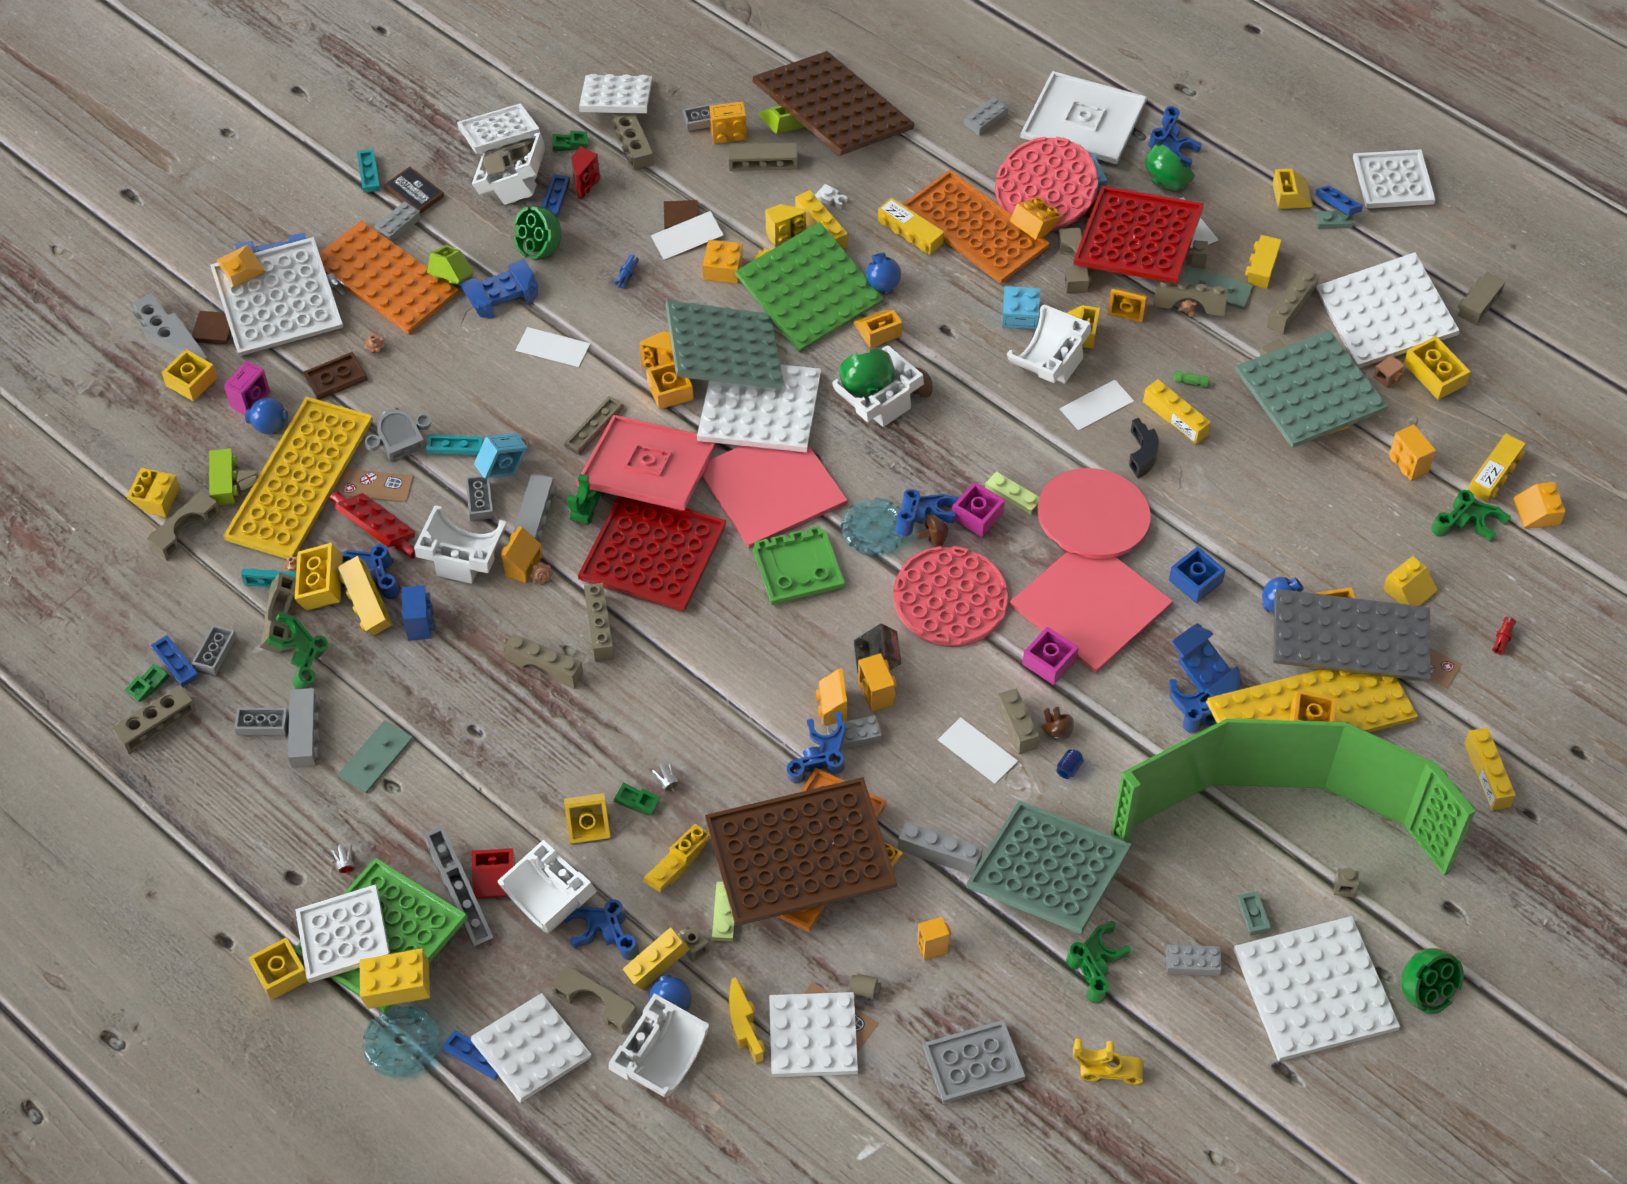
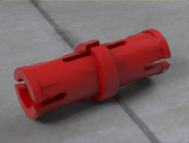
[1492,617,1516,655]

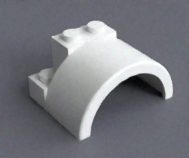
[472,133,545,205]
[1007,305,1091,384]
[832,346,924,427]
[414,506,506,584]
[498,840,597,933]
[609,993,709,1098]

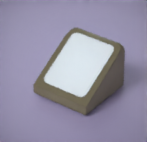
[237,470,259,492]

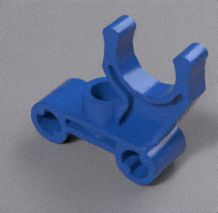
[1148,106,1202,168]
[896,489,959,536]
[341,544,400,599]
[1169,679,1217,733]
[787,712,846,783]
[563,899,639,960]

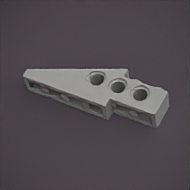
[133,293,209,362]
[423,826,493,947]

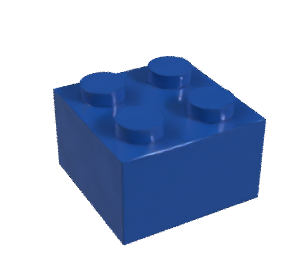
[1169,546,1226,603]
[402,585,434,641]

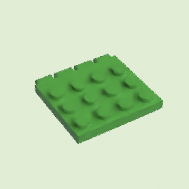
[753,526,845,606]

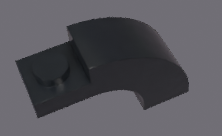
[1129,418,1159,479]

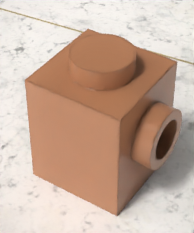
[1373,355,1404,388]

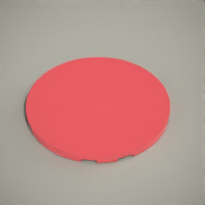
[995,137,1098,231]
[1037,468,1151,559]
[893,546,1008,646]

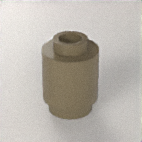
[849,974,881,999]

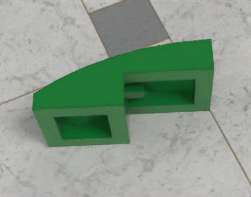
[552,130,588,151]
[125,663,170,702]
[613,782,660,815]

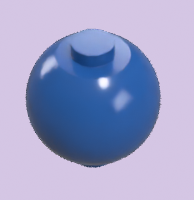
[866,252,901,293]
[245,398,288,434]
[1262,577,1304,614]
[649,975,692,1011]

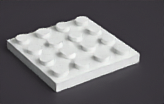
[579,74,652,113]
[457,103,540,154]
[1353,149,1435,208]
[295,884,390,983]
[769,992,858,1077]
[471,993,591,1103]

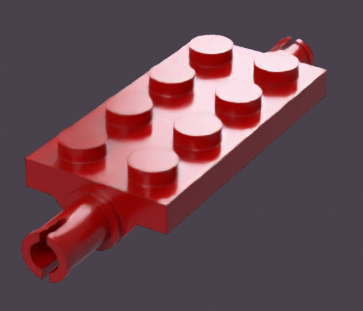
[330,491,416,559]

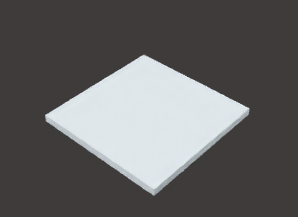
[1020,71,1147,164]

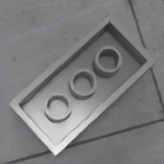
[964,97,1008,136]
[683,102,724,131]
[374,201,421,242]
[465,475,494,521]
[192,624,237,676]
[234,708,289,735]
[827,715,882,751]
[1166,945,1221,976]

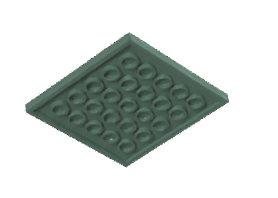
[666,300,784,390]
[1235,330,1388,448]
[966,801,1131,934]

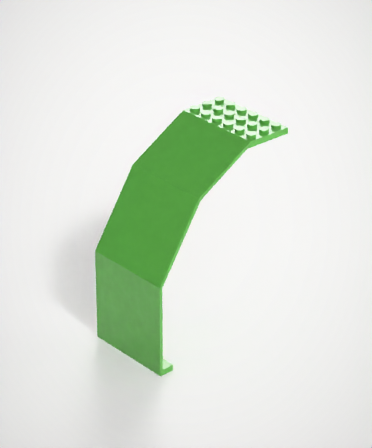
[1111,718,1476,875]

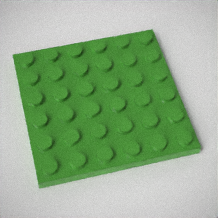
[735,222,884,352]
[294,858,468,1013]

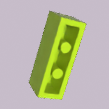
[209,448,239,505]

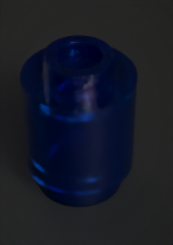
[1056,749,1084,779]

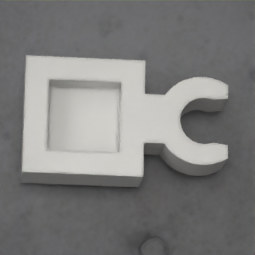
[815,184,848,209]

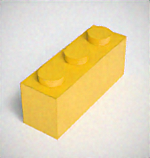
[1245,235,1281,289]
[623,927,691,990]

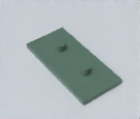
[1183,266,1253,309]
[338,720,413,793]

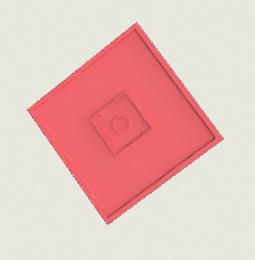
[577,415,718,511]
[701,445,847,548]
[1009,551,1173,673]

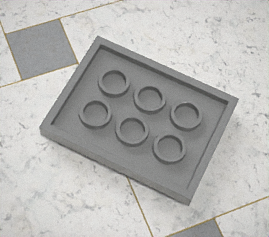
[923,1020,1025,1104]

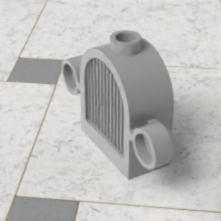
[365,410,431,462]

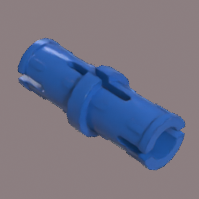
[614,255,639,288]

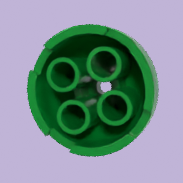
[1145,143,1195,191]
[513,206,562,259]
[839,349,895,398]
[1401,948,1464,1014]

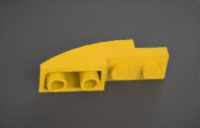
[644,824,710,893]
[729,977,765,1064]

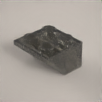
[853,623,902,673]

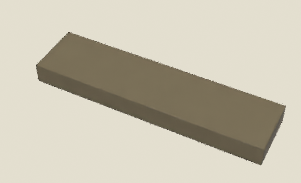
[564,396,624,455]

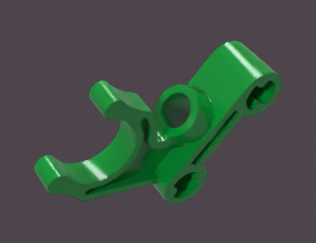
[567,474,605,525]
[1431,490,1511,542]
[266,611,329,689]
[1066,921,1131,1004]

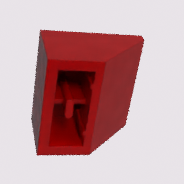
[571,146,600,199]
[472,848,515,899]

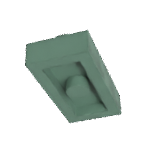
[1316,211,1354,229]
[1237,891,1271,935]

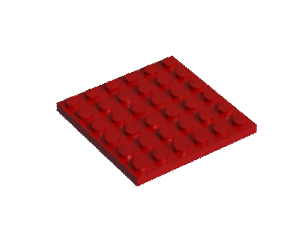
[1074,186,1204,284]
[578,496,727,612]

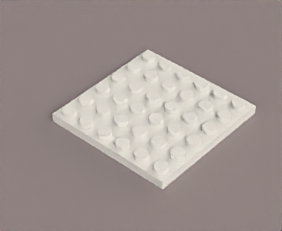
[210,237,343,356]
[1316,253,1459,368]
[697,364,821,452]
[1233,916,1400,1062]

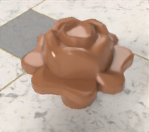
[1178,299,1199,317]
[364,334,385,353]
[284,556,297,572]
[530,562,553,585]

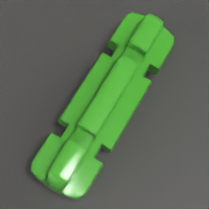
[1174,371,1210,387]

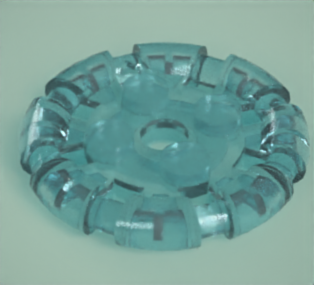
[841,498,906,555]
[362,1005,440,1077]

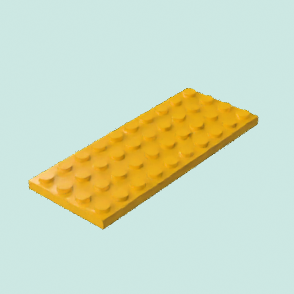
[223,396,373,559]
[1206,669,1418,733]

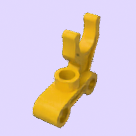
[1073,1039,1143,1085]

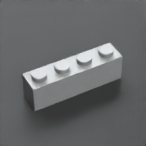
[514,474,557,542]
[288,688,320,768]
[898,822,983,875]

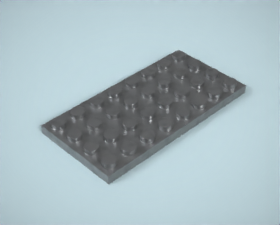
[1273,589,1431,682]

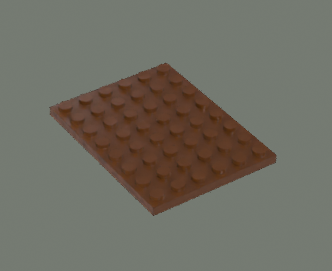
[752,51,915,156]
[705,777,897,927]

